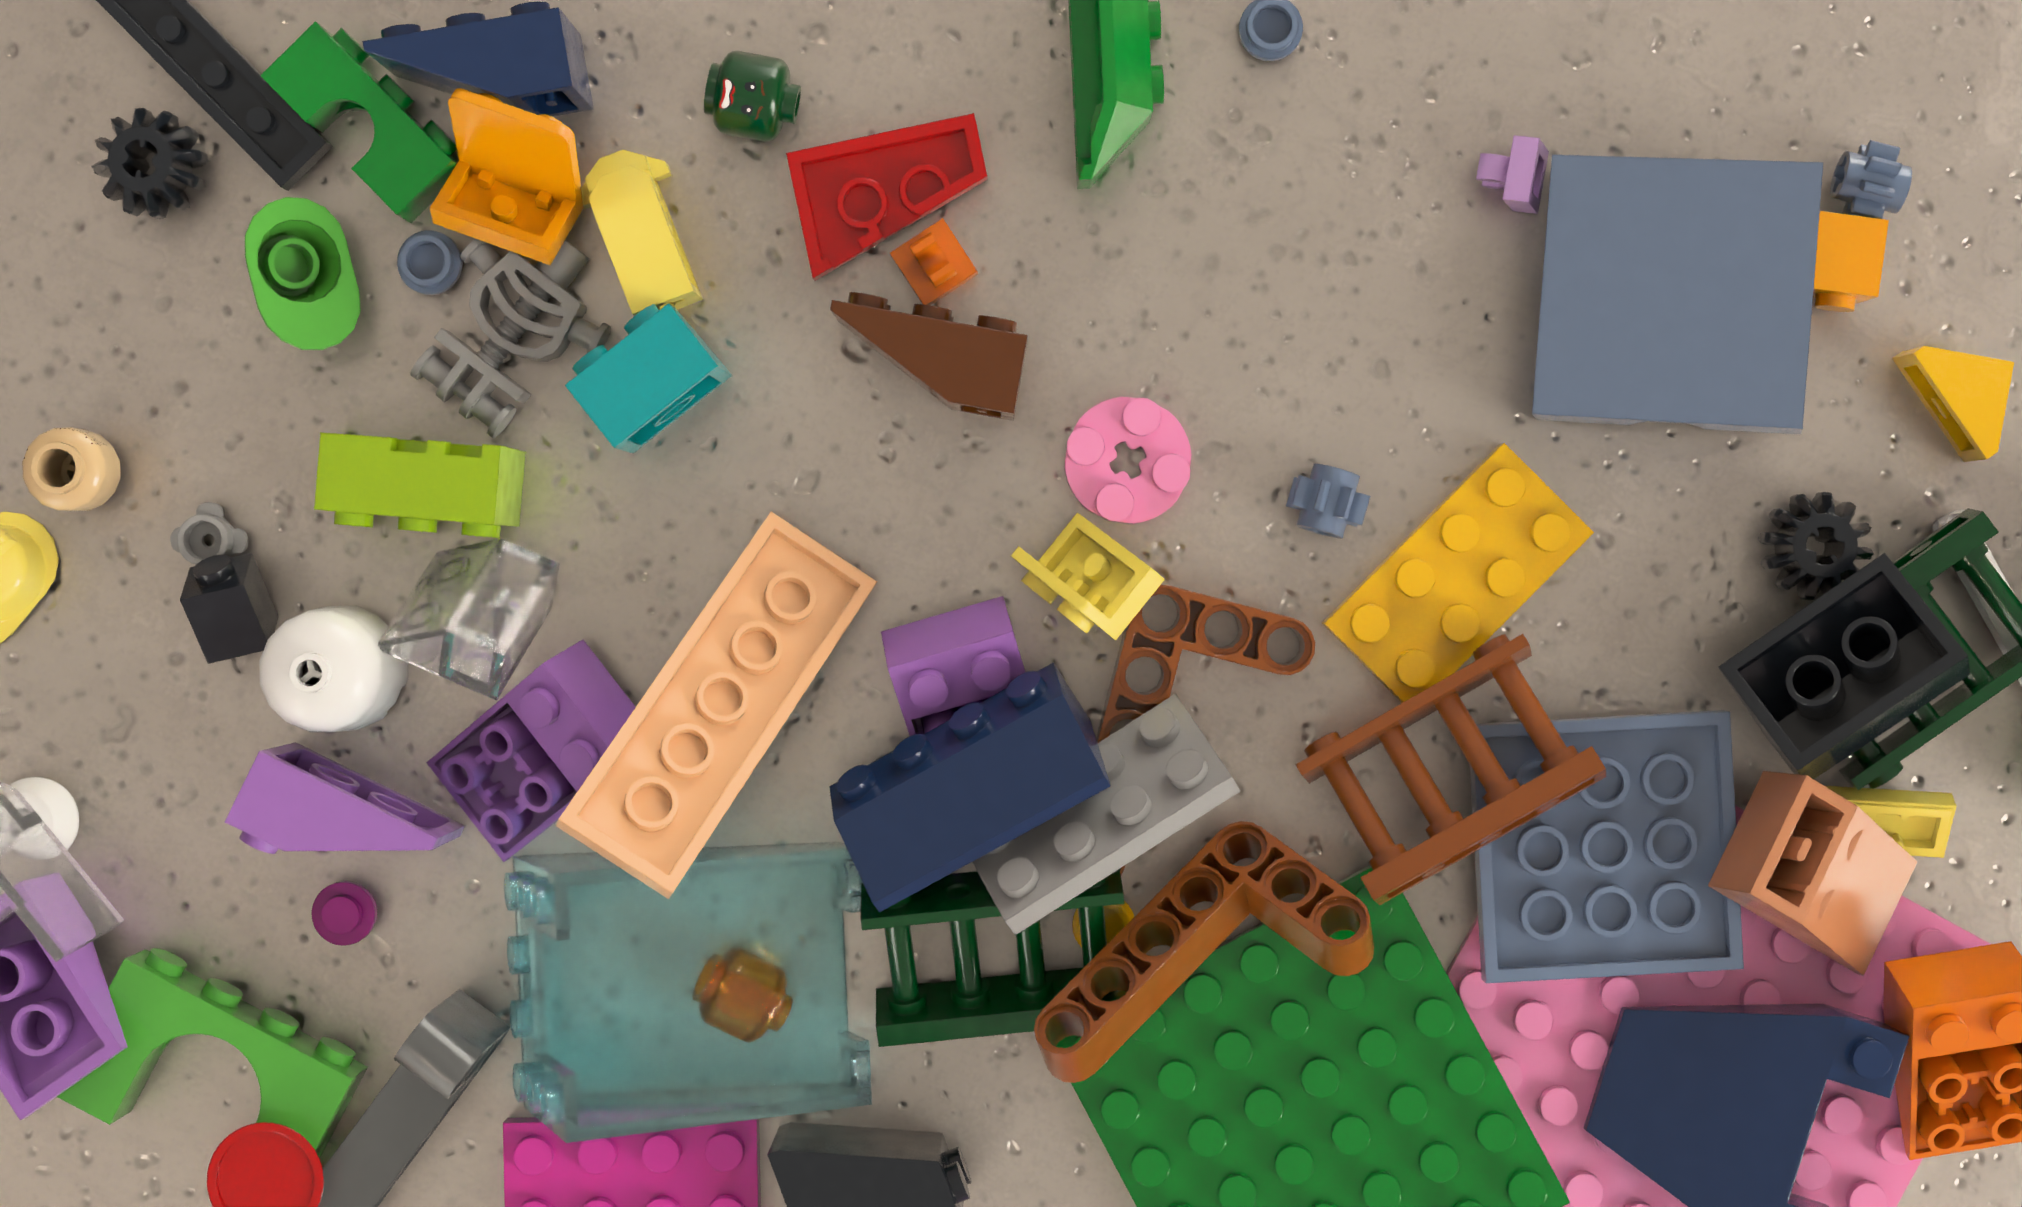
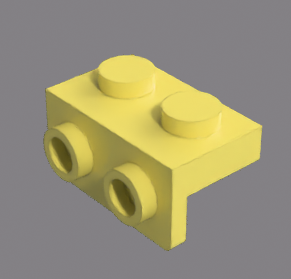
[1011,512,1165,640]

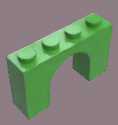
[57,948,368,1159]

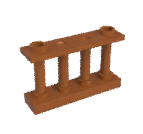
[1295,634,1606,905]

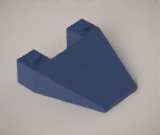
[1583,1004,1910,1207]

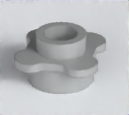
[170,502,248,565]

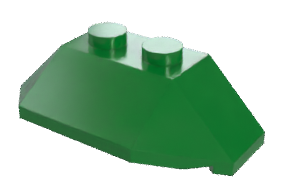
[1068,0,1164,189]

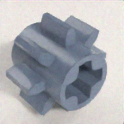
[1830,140,1912,219]
[1286,464,1371,539]

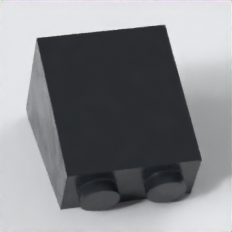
[767,1122,971,1207]

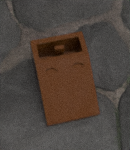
[830,292,1028,421]

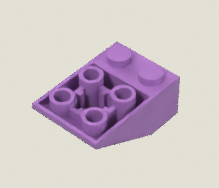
[881,596,1026,736]
[426,639,636,862]

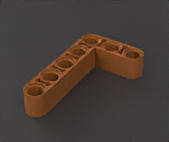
[1096,585,1315,875]
[1034,821,1374,1083]

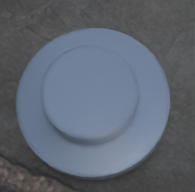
[1239,0,1303,61]
[397,230,463,295]

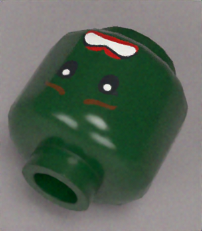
[704,51,801,142]

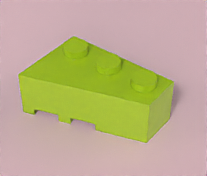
[314,432,526,538]

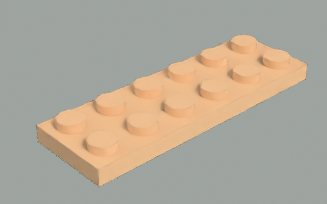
[555,512,877,899]

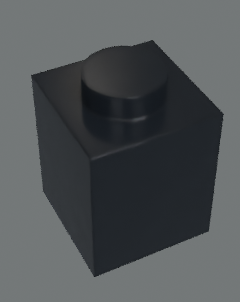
[180,553,278,664]

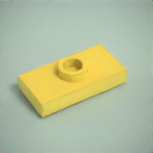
[1826,786,1957,858]

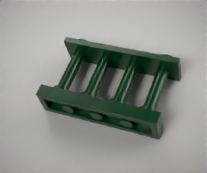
[1839,508,2022,790]
[860,869,1126,1047]

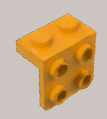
[430,88,584,266]

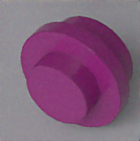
[311,881,377,946]

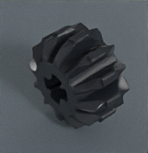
[91,108,209,219]
[1758,492,1874,600]

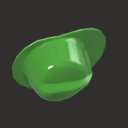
[245,197,361,350]

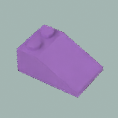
[225,742,465,854]
[0,876,128,1120]

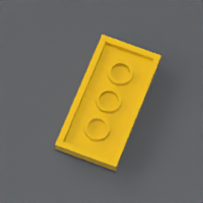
[1322,443,1594,703]

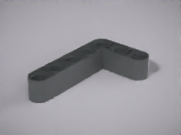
[318,989,511,1207]

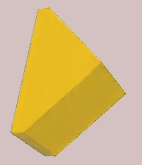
[1892,346,2014,462]

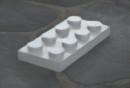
[972,694,1240,935]

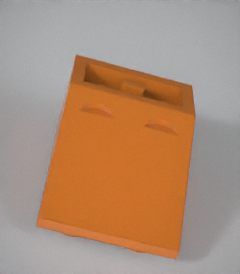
[1883,941,2022,1160]

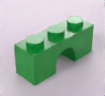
[260,21,457,223]

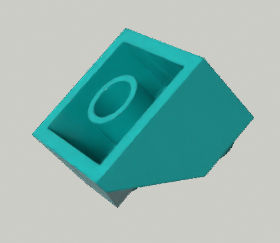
[565,303,732,454]

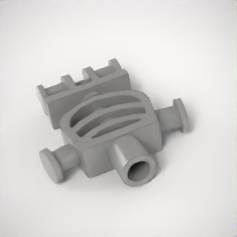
[410,239,611,438]

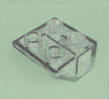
[378,538,560,701]

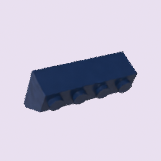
[829,663,1111,912]

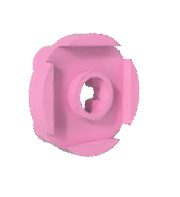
[1064,397,1191,524]

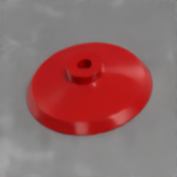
[207,1122,324,1207]

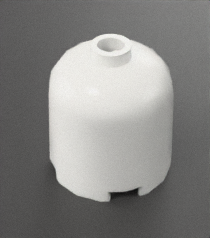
[259,606,408,732]

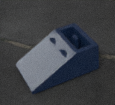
[362,1,594,117]

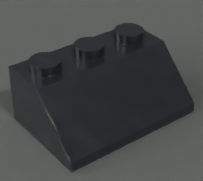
[1718,553,1970,779]

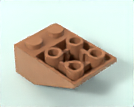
[1708,771,1917,976]

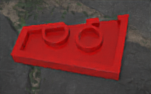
[786,113,988,281]

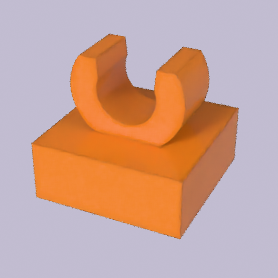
[890,218,978,305]

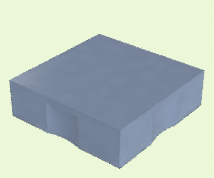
[1532,155,1824,435]

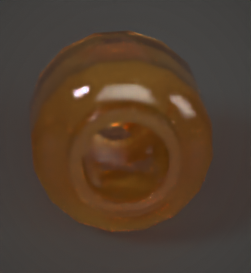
[692,947,793,1043]

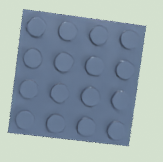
[1470,710,1744,983]

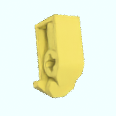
[581,150,703,316]

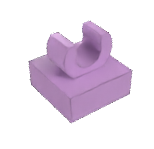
[1476,135,1549,214]

